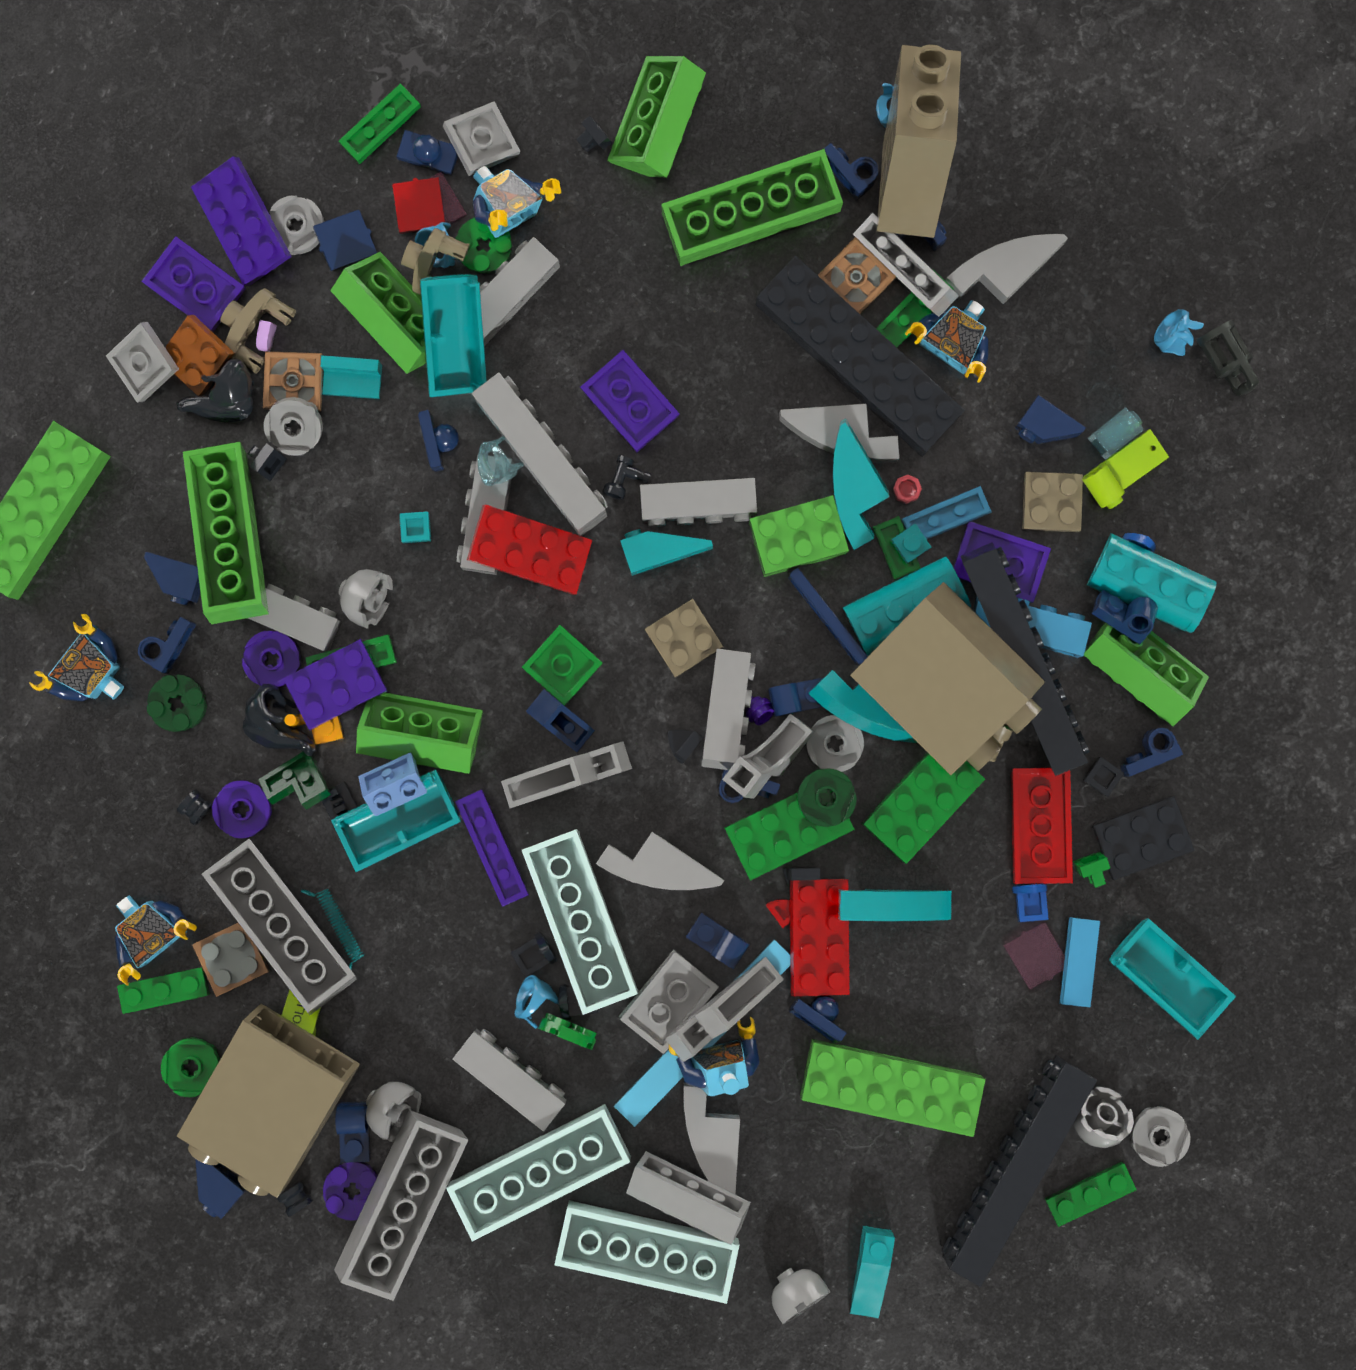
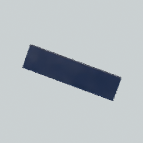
[788,568,868,666]

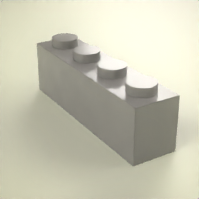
[853,213,959,317]
[480,237,560,346]
[457,454,514,575]
[640,478,757,527]
[248,584,342,652]
[701,649,755,770]
[453,1028,567,1132]
[626,1151,751,1245]

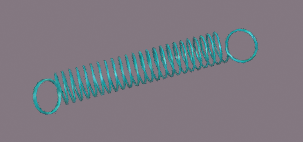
[301,889,364,969]

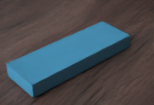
[901,486,991,540]
[1060,917,1100,1007]

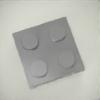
[443,101,520,176]
[106,322,179,403]

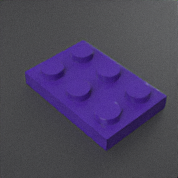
[141,236,246,332]
[580,350,680,452]
[953,521,1051,603]
[283,639,388,730]

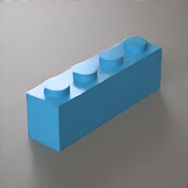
[973,596,1092,658]

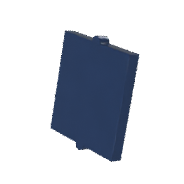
[313,210,377,271]

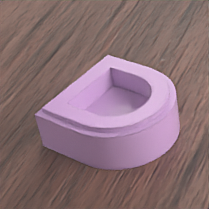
[256,320,277,352]

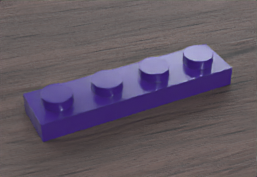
[455,790,529,907]

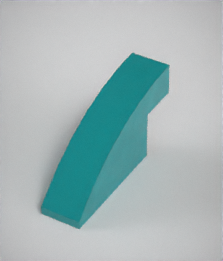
[833,418,890,550]
[808,670,918,743]
[838,889,952,921]

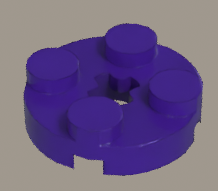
[242,631,302,688]
[212,781,272,838]
[323,1162,378,1220]

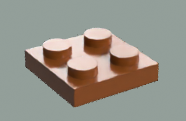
[165,314,235,396]

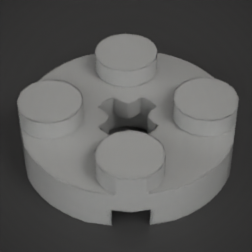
[269,196,325,255]
[264,397,323,456]
[806,715,864,772]
[1130,1107,1191,1167]

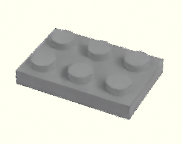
[618,950,719,1054]

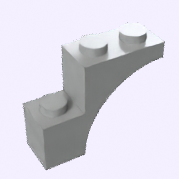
[722,713,815,799]

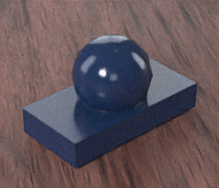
[396,130,458,176]
[418,410,459,472]
[789,996,846,1043]

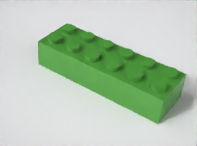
[661,149,843,266]
[0,421,111,600]
[183,442,269,624]
[800,1039,985,1137]

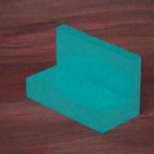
[320,355,382,399]

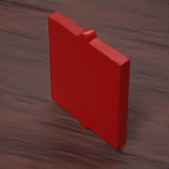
[392,177,445,234]

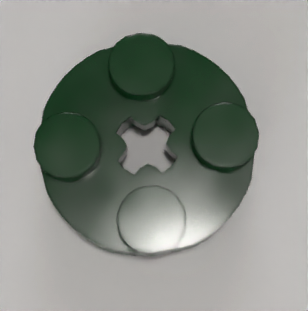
[147,674,207,732]
[797,768,857,827]

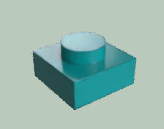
[400,512,431,543]
[891,523,931,564]

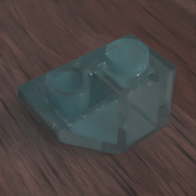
[1088,407,1144,460]

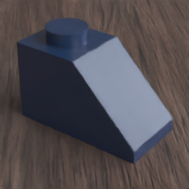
[1015,395,1086,444]
[144,552,201,606]
[526,689,595,752]
[195,1159,246,1219]

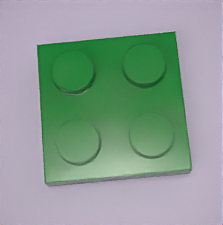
[522,625,603,706]

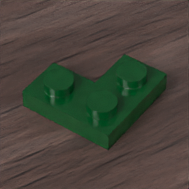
[258,752,331,810]

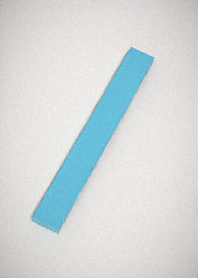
[614,939,791,1127]

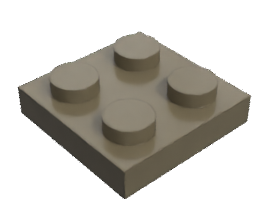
[1022,472,1083,532]
[645,599,723,678]

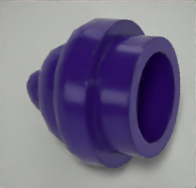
[745,696,774,725]

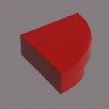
[765,899,790,928]

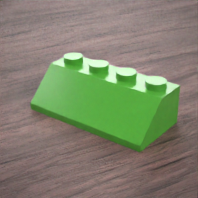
[607,56,706,178]
[330,252,426,374]
[1084,623,1209,726]
[356,693,483,774]

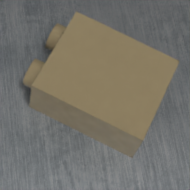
[877,45,961,238]
[850,582,1045,775]
[177,1004,360,1198]

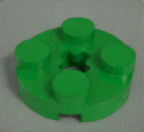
[455,218,512,274]
[538,1013,597,1050]
[161,1038,220,1097]

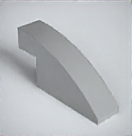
[945,234,1068,304]
[779,404,899,463]
[501,741,632,808]
[596,831,724,890]
[665,957,784,1062]
[684,1082,740,1194]

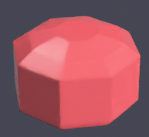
[892,475,922,504]

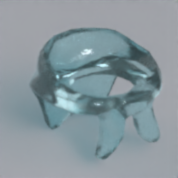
[478,436,524,486]

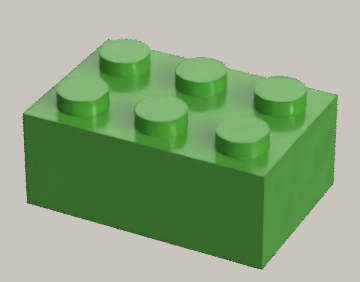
[749,495,849,577]

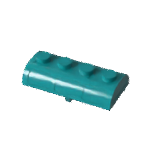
[420,275,487,397]
[1087,533,1217,633]
[842,556,971,656]
[331,770,461,872]
[1110,918,1236,1040]

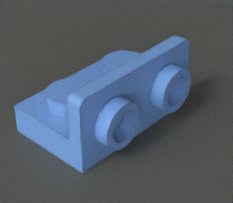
[358,752,427,816]

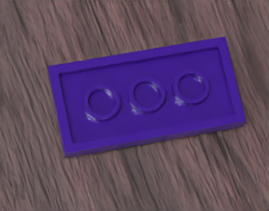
[191,156,292,286]

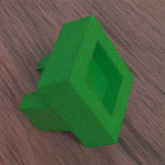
[1073,852,1110,888]

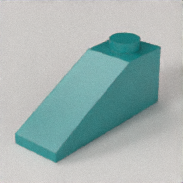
[620,529,713,576]
[850,1226,895,1318]

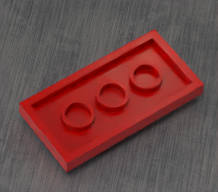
[467,504,592,595]
[1011,768,1073,884]
[790,879,850,996]

